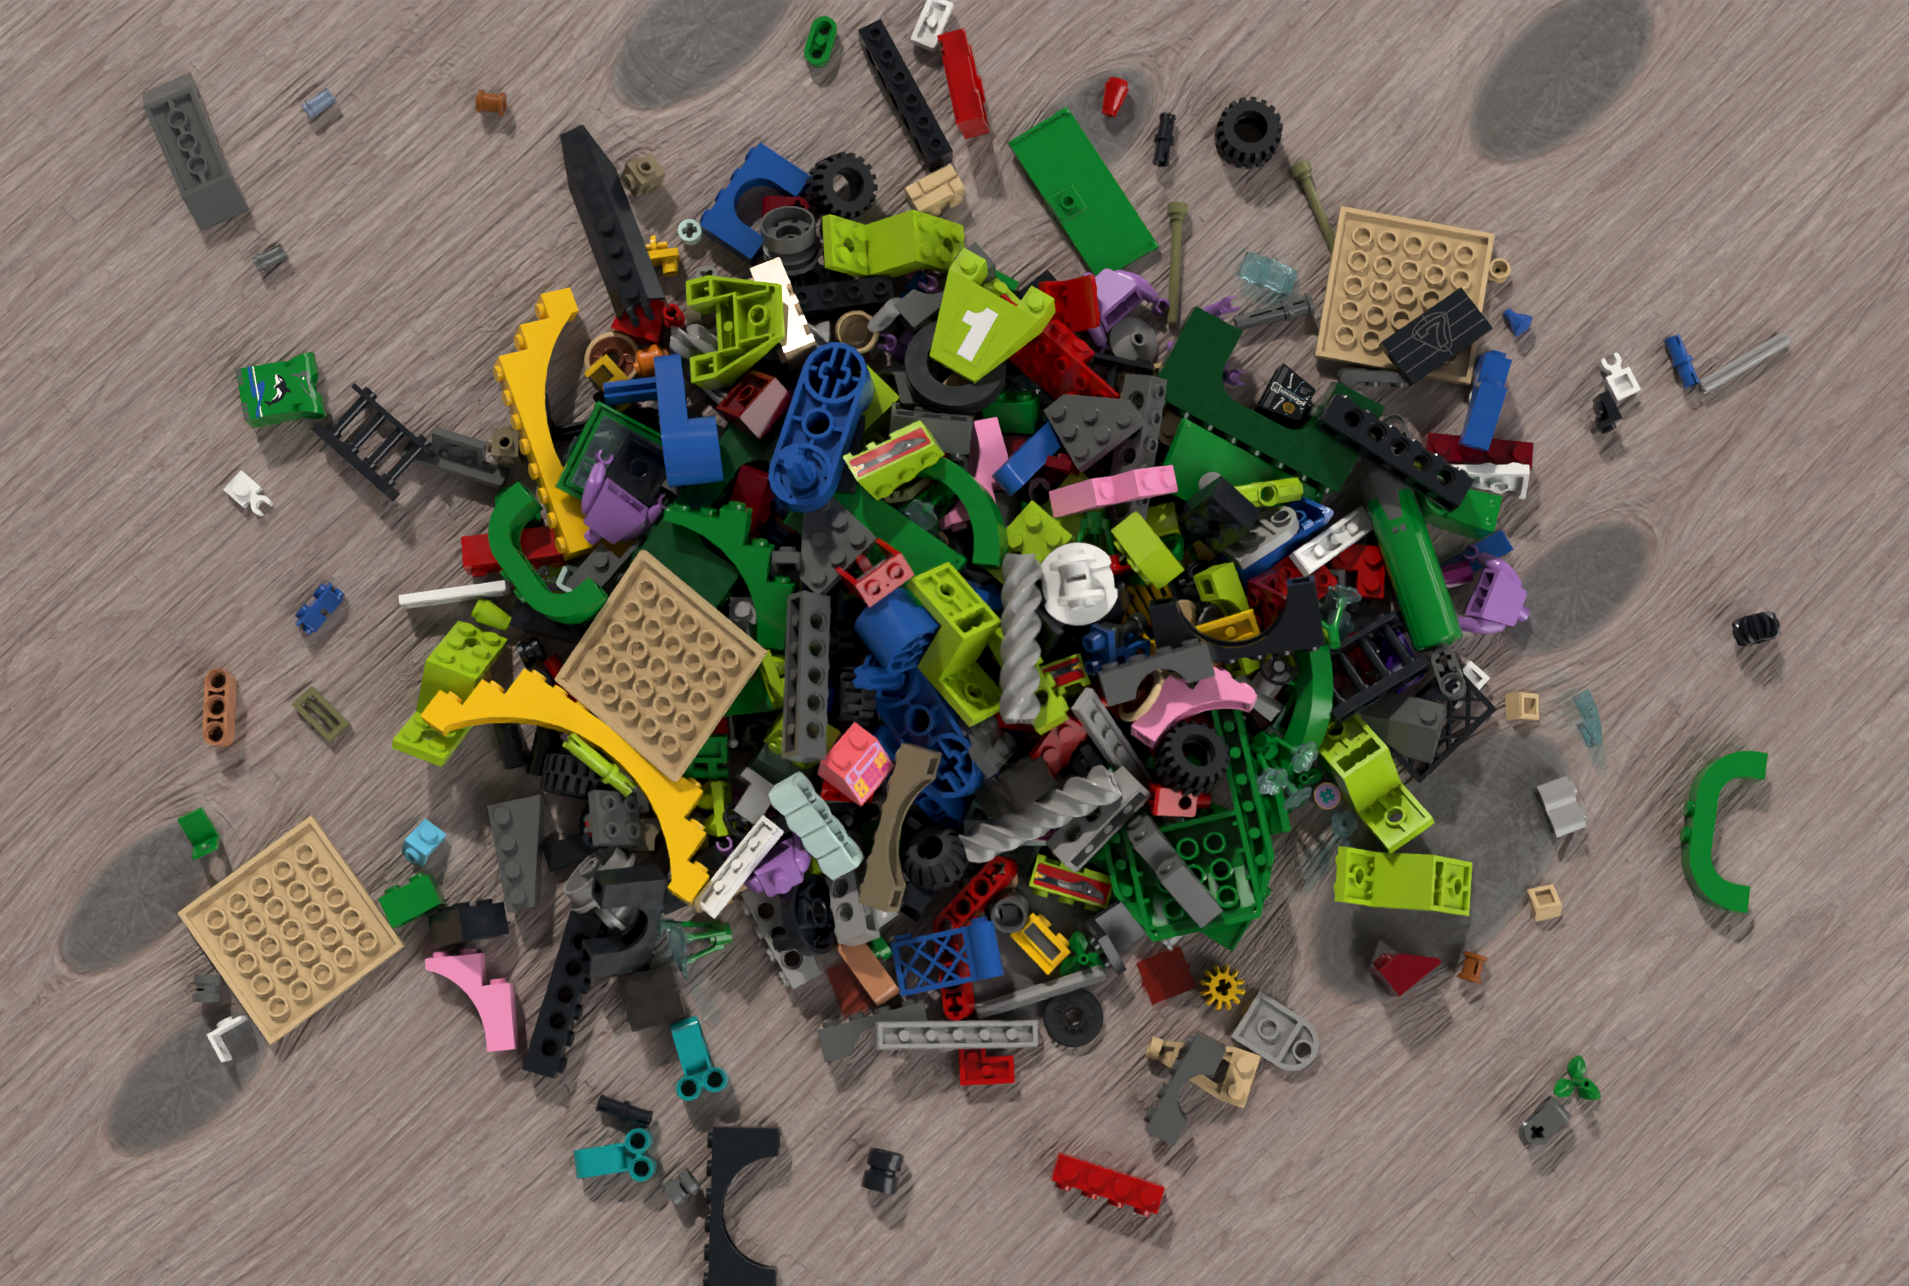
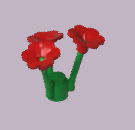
[1076,512,1132,575]

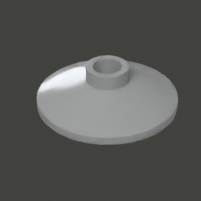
[1109,317,1158,362]

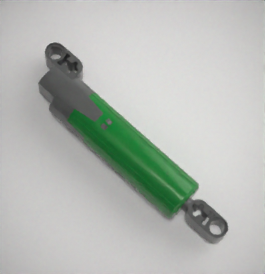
[1357,414,1466,700]

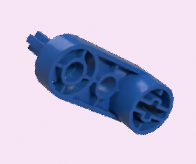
[768,342,875,513]
[603,353,724,487]
[854,584,1004,674]
[853,652,1001,798]

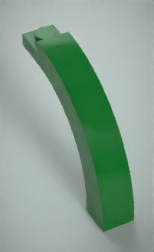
[915,457,1008,570]
[1265,637,1333,782]

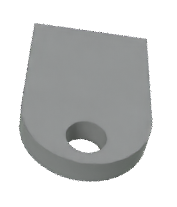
[1220,506,1299,570]
[1230,991,1319,1071]

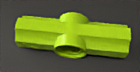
[1234,477,1303,507]

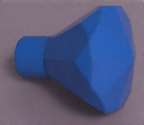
[1503,308,1533,337]

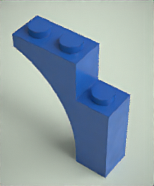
[1458,350,1512,452]

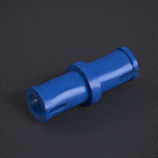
[1664,334,1700,389]

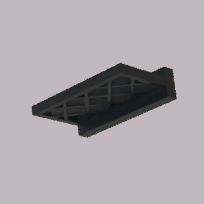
[1384,664,1497,783]

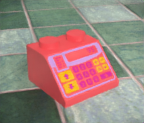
[818,722,895,807]

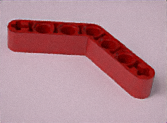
[932,856,1018,1021]

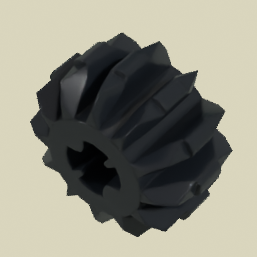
[1732,611,1781,647]

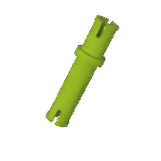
[563,733,636,797]

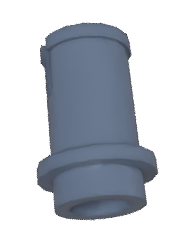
[302,88,337,119]

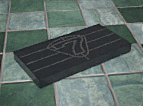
[1379,287,1493,387]

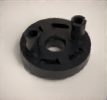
[772,873,837,957]

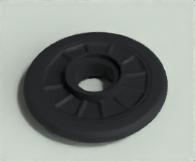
[1043,988,1103,1047]

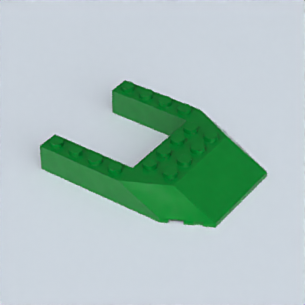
[1080,709,1275,942]

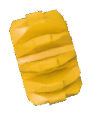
[1199,964,1245,1010]

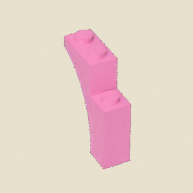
[938,417,1009,532]
[1049,465,1178,518]
[1131,666,1257,750]
[425,948,519,1052]

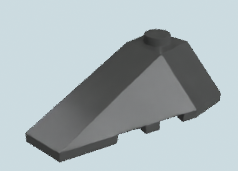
[1339,685,1447,764]

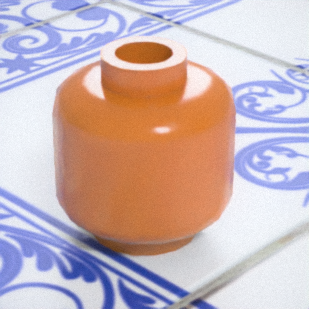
[633,344,670,378]

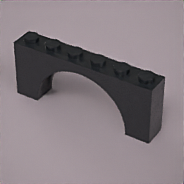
[1149,575,1325,672]
[703,1125,781,1286]

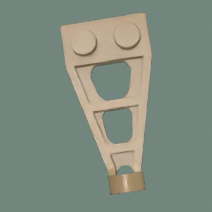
[1145,1036,1261,1108]

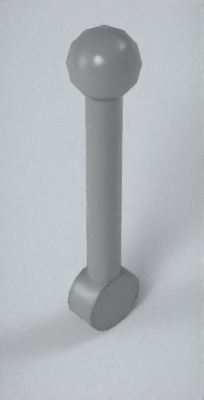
[728,716,738,748]

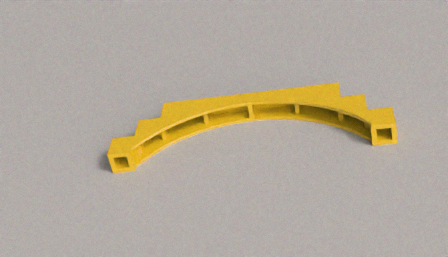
[492,287,634,561]
[420,668,710,907]

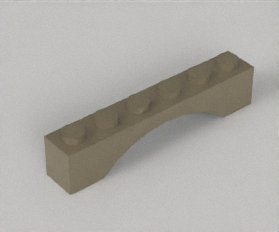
[858,743,942,913]

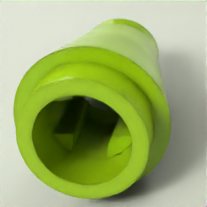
[471,598,511,631]

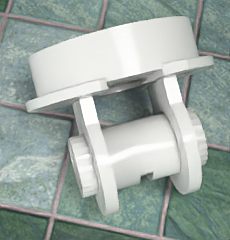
[1039,543,1118,625]

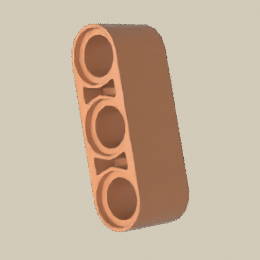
[202,668,237,748]
[834,940,900,1008]

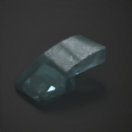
[1237,252,1299,296]
[1572,689,1602,748]

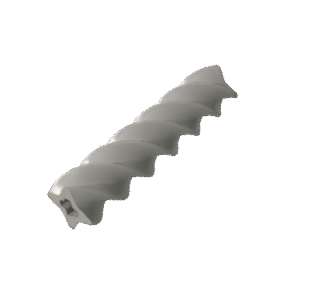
[670,322,832,361]
[999,554,1042,724]
[959,765,1122,864]

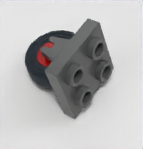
[579,790,643,849]

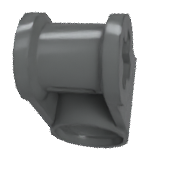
[1518,1095,1571,1146]

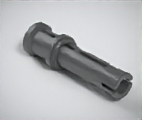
[1233,292,1315,330]

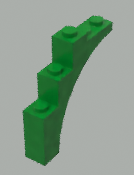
[664,501,797,650]

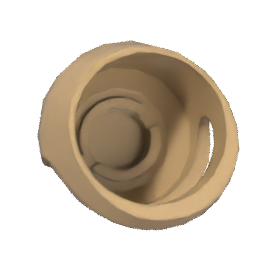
[835,310,879,354]

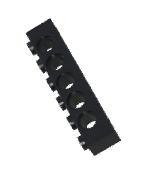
[858,19,953,173]
[792,275,894,322]
[1314,393,1474,513]
[522,910,608,1079]

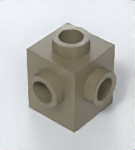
[620,153,666,198]
[488,426,524,466]

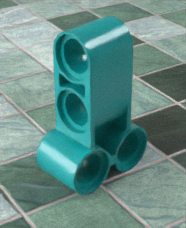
[670,1015,729,1101]
[573,1127,657,1182]

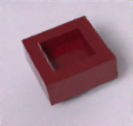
[1045,453,1080,477]

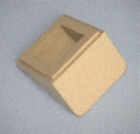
[1505,692,1539,721]
[1527,884,1562,922]

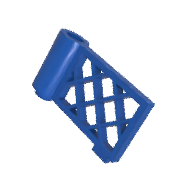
[891,916,1004,997]

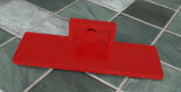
[999,294,1120,401]
[1013,676,1107,805]

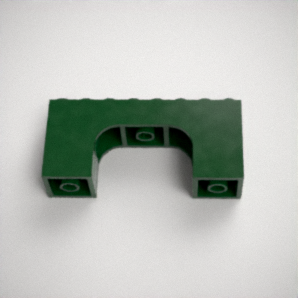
[1155,306,1385,495]
[630,412,822,617]

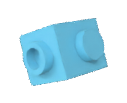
[402,818,446,867]

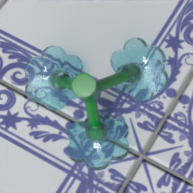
[1318,584,1362,649]

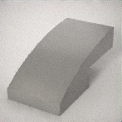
[867,298,901,332]

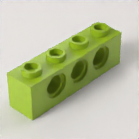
[988,627,1070,735]

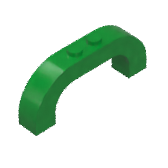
[488,481,609,624]
[1679,751,1768,914]

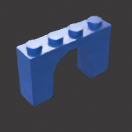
[700,142,811,267]

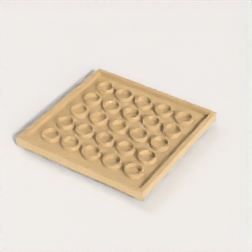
[1314,206,1495,386]
[554,550,768,782]
[178,816,406,1045]

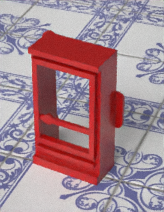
[937,28,990,140]

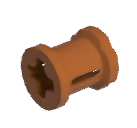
[476,89,507,116]
[1457,951,1488,984]

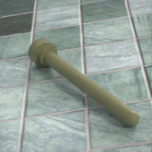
[1289,160,1335,255]
[1167,202,1188,327]

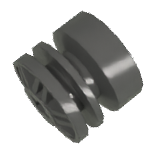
[760,206,819,276]

